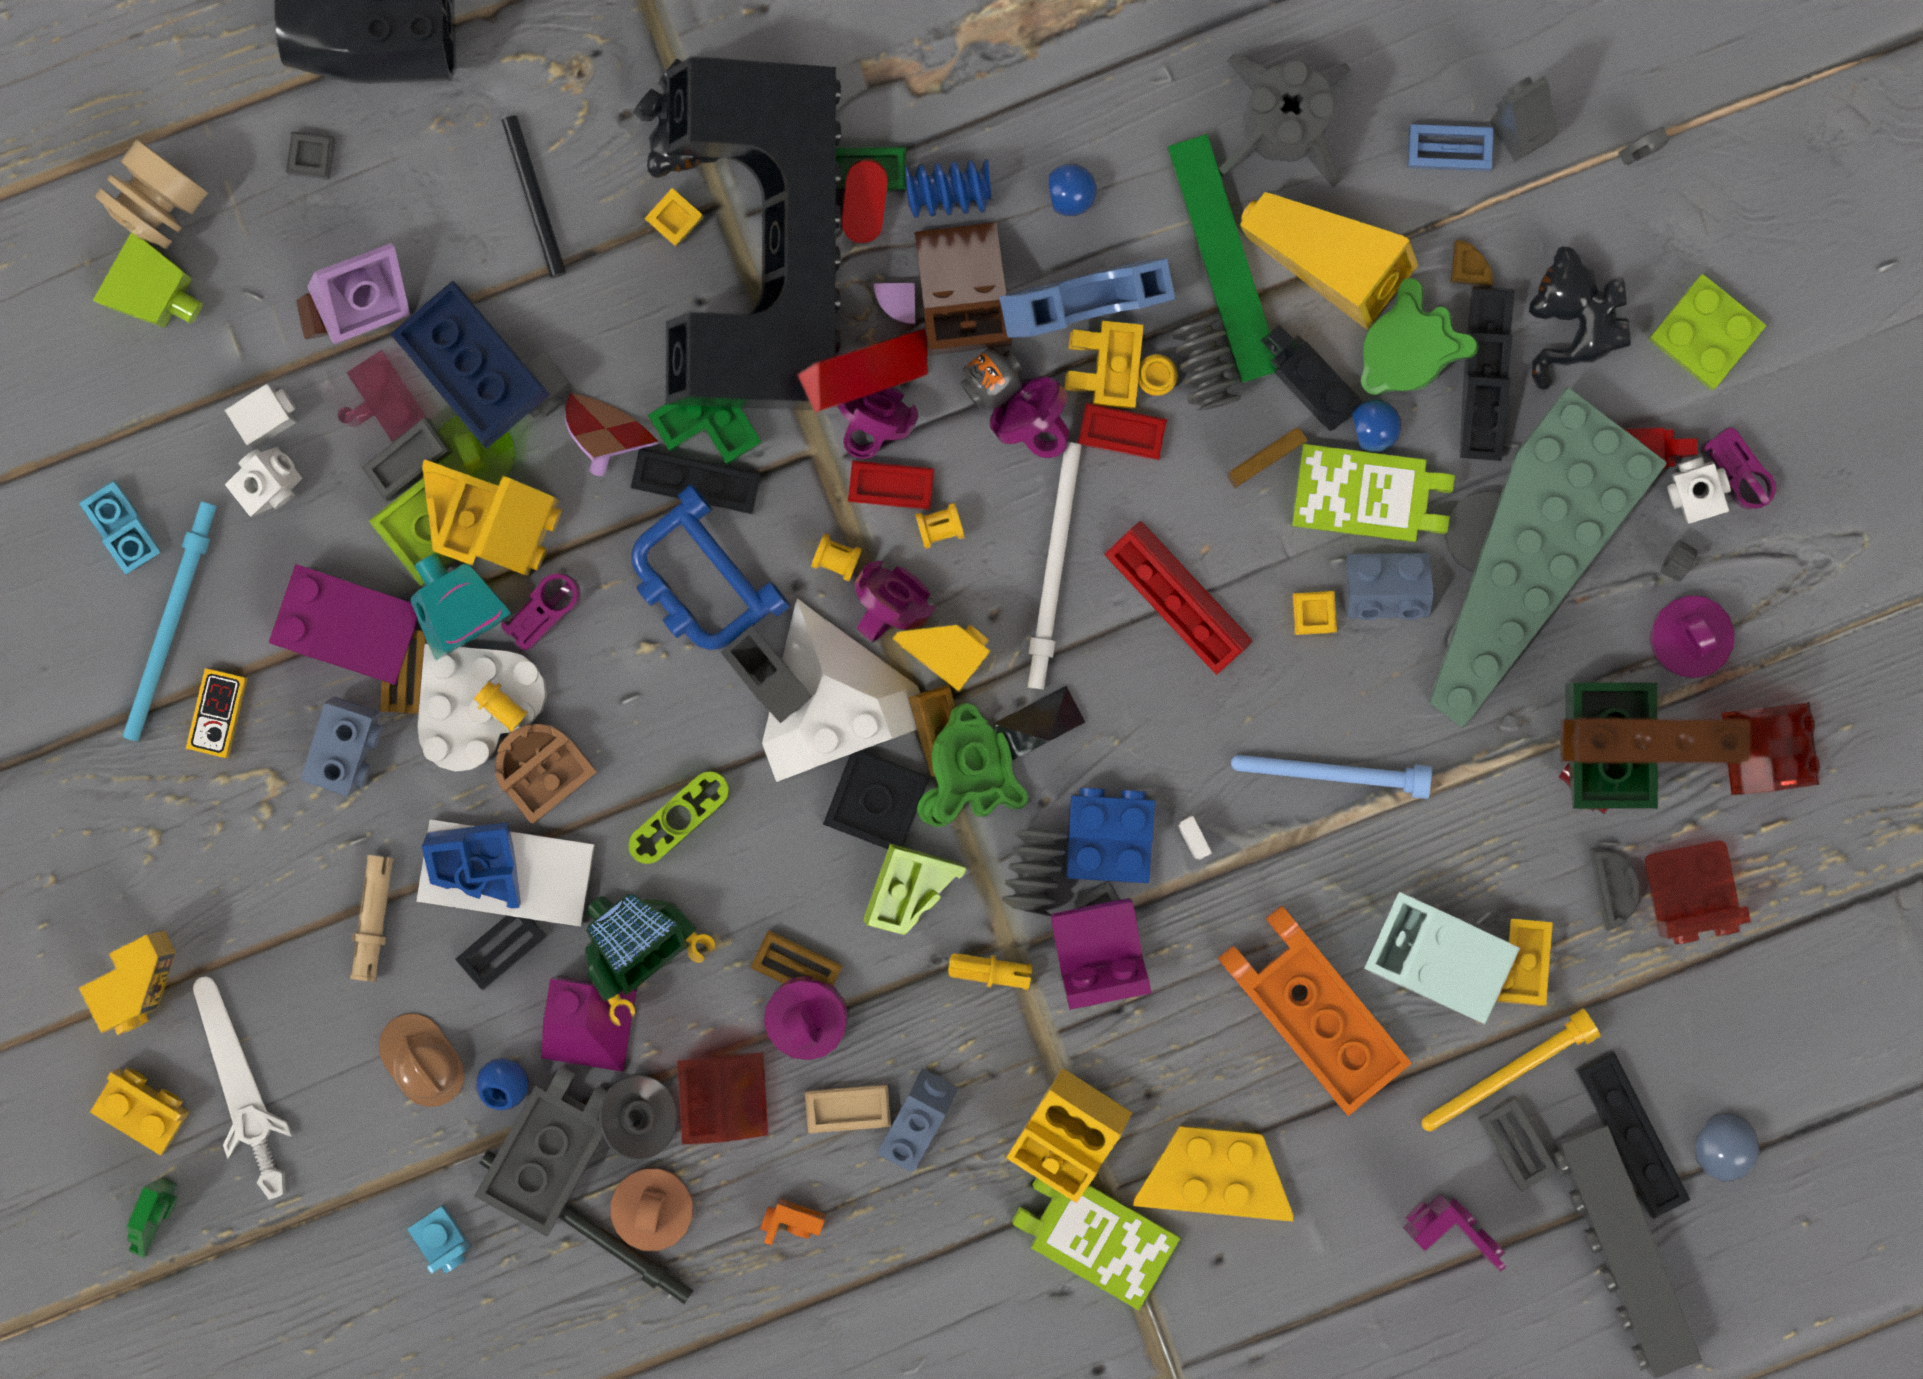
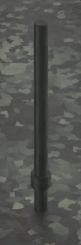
[479,1150,694,1304]

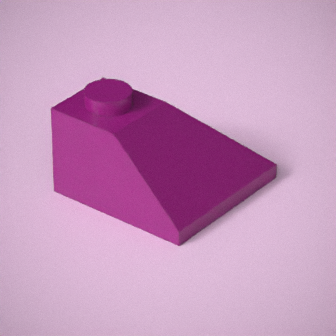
[541,976,637,1072]

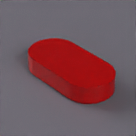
[842,159,888,243]

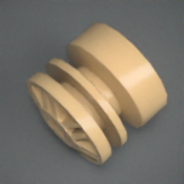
[94,139,209,249]

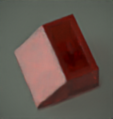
[1722,702,1820,795]
[677,1052,769,1145]

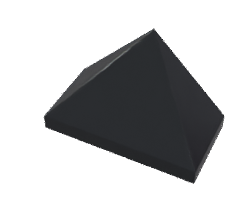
[993,686,1086,761]

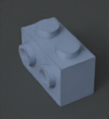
[300,696,383,797]

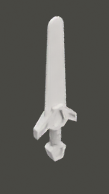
[193,977,293,1200]

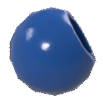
[1049,164,1097,216]
[1352,400,1401,452]
[475,1058,529,1110]

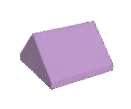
[307,243,410,344]

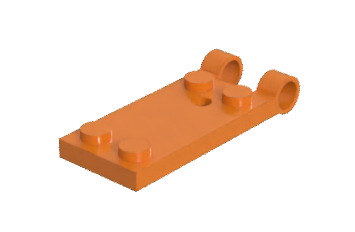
[1217,905,1412,1116]

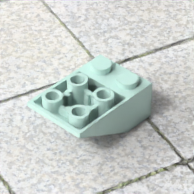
[1365,892,1520,1025]

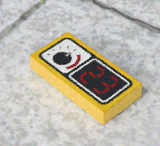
[185,668,248,758]

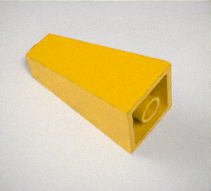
[1240,192,1419,331]

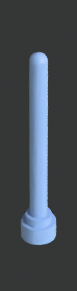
[1231,755,1432,799]

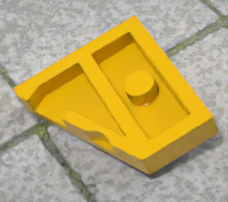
[422,459,499,566]

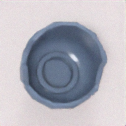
[1695,1113,1759,1182]

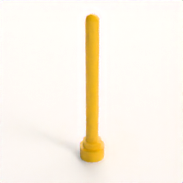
[1421,1008,1601,1132]

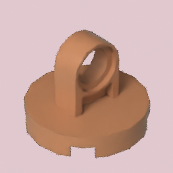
[611,1167,694,1251]

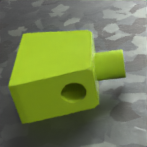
[93,232,203,328]

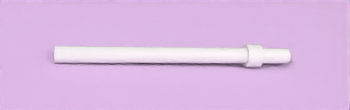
[1028,442,1082,690]

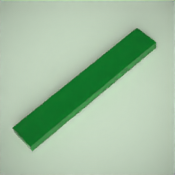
[1167,134,1276,384]

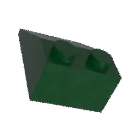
[1565,682,1658,809]

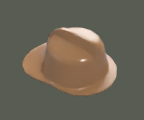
[379,1014,465,1107]

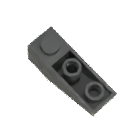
[1490,76,1557,162]

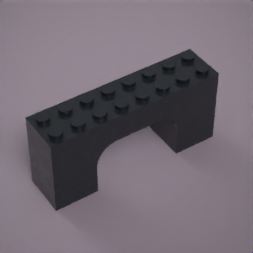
[666,56,841,410]

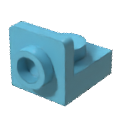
[407,1204,471,1274]

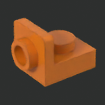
[760,1198,827,1245]

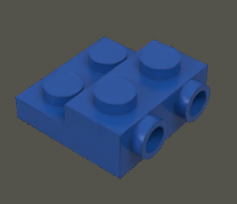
[1066,788,1155,883]

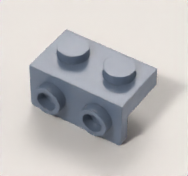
[1346,553,1434,621]

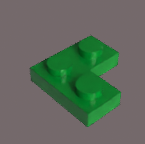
[648,404,762,465]

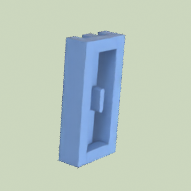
[1407,124,1493,171]

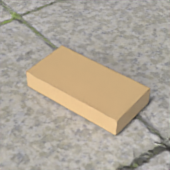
[805,1084,891,1133]

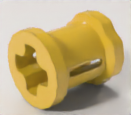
[915,502,965,549]
[811,533,863,582]

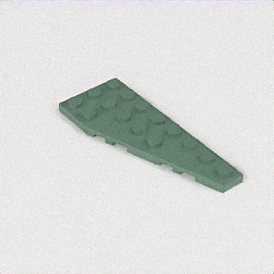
[1428,387,1667,728]

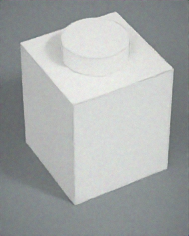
[225,384,297,449]

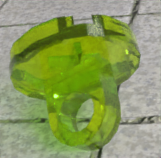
[437,415,516,486]

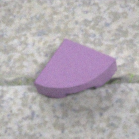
[873,283,916,326]

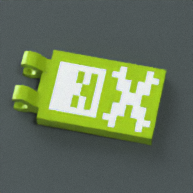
[1291,444,1455,543]
[1011,1178,1181,1310]

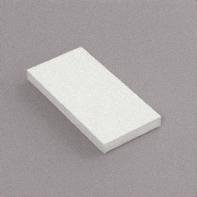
[416,819,595,927]

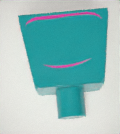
[410,553,511,661]

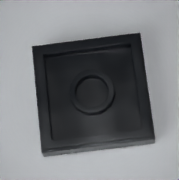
[823,750,930,849]

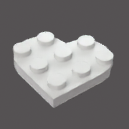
[418,644,547,772]

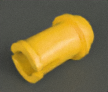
[474,681,528,732]

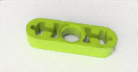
[628,772,729,864]

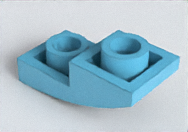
[79,479,161,575]

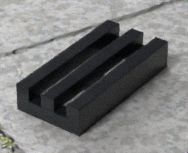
[455,915,547,991]

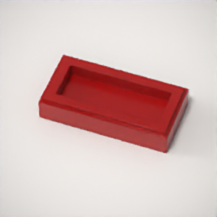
[1078,403,1167,461]
[848,460,934,511]

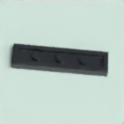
[1575,1051,1690,1219]

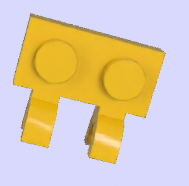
[1064,321,1144,409]

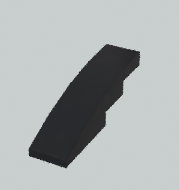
[1459,286,1515,461]

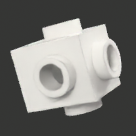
[225,446,303,517]
[1667,457,1731,524]

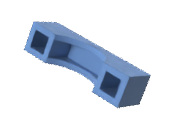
[999,258,1175,338]

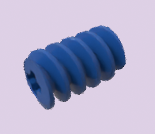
[905,159,991,218]

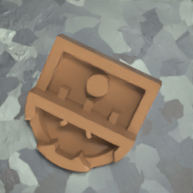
[495,724,598,824]

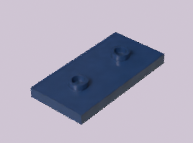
[391,280,550,449]

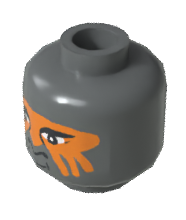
[960,348,1023,410]

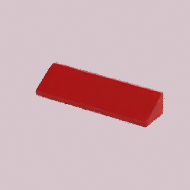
[798,329,928,413]
[1104,521,1252,675]

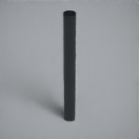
[501,115,566,278]

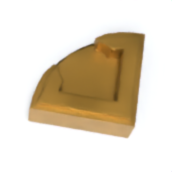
[1450,240,1493,287]

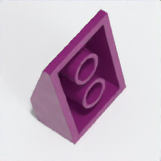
[268,564,418,685]

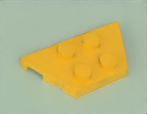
[1133,1125,1294,1222]

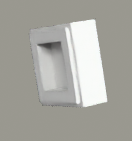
[1177,815,1212,860]

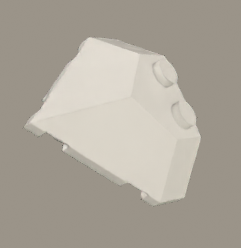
[762,599,920,782]

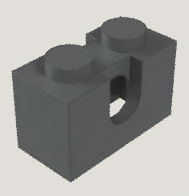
[721,625,812,723]

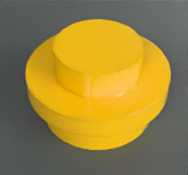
[1138,354,1178,396]

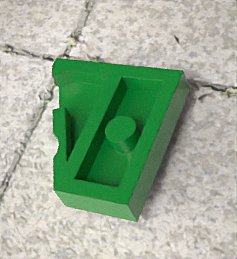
[127,1177,178,1258]

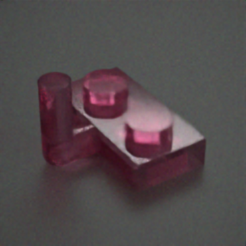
[338,350,427,442]

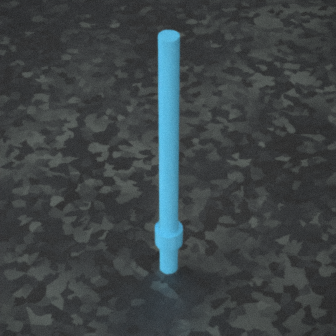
[122,501,217,742]

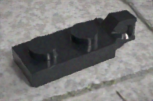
[1261,325,1362,431]

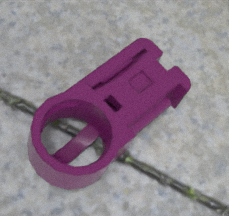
[1701,428,1776,510]
[501,573,581,650]

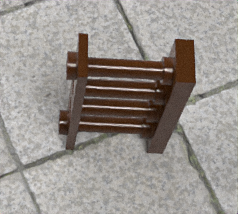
[1560,719,1750,763]

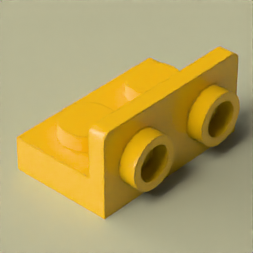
[90,1067,190,1156]

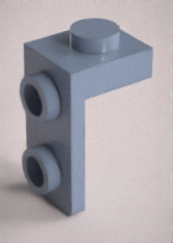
[878,1069,958,1172]

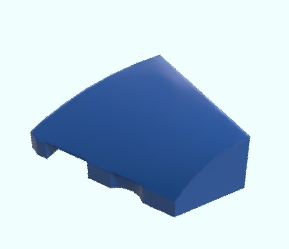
[422,822,521,909]

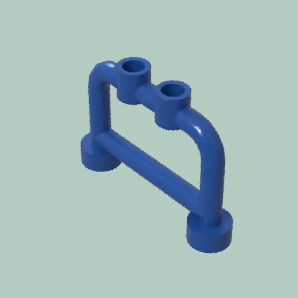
[631,484,791,650]

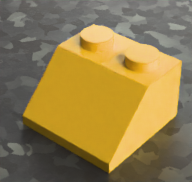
[472,476,562,577]
[893,624,990,692]

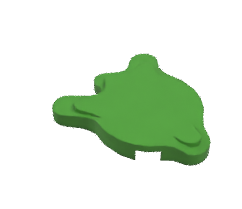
[1361,278,1478,396]
[931,703,1028,823]

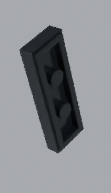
[631,448,761,515]

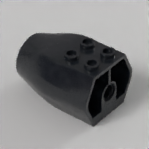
[275,0,457,84]

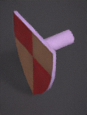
[564,392,659,476]

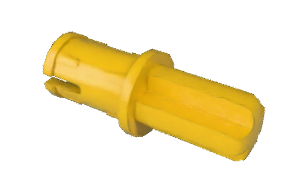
[948,953,1032,990]

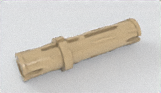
[350,855,394,982]

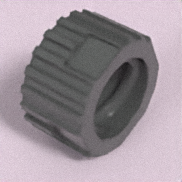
[1660,540,1698,582]

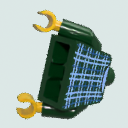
[585,894,715,1026]

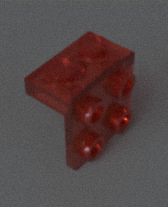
[1644,840,1751,944]

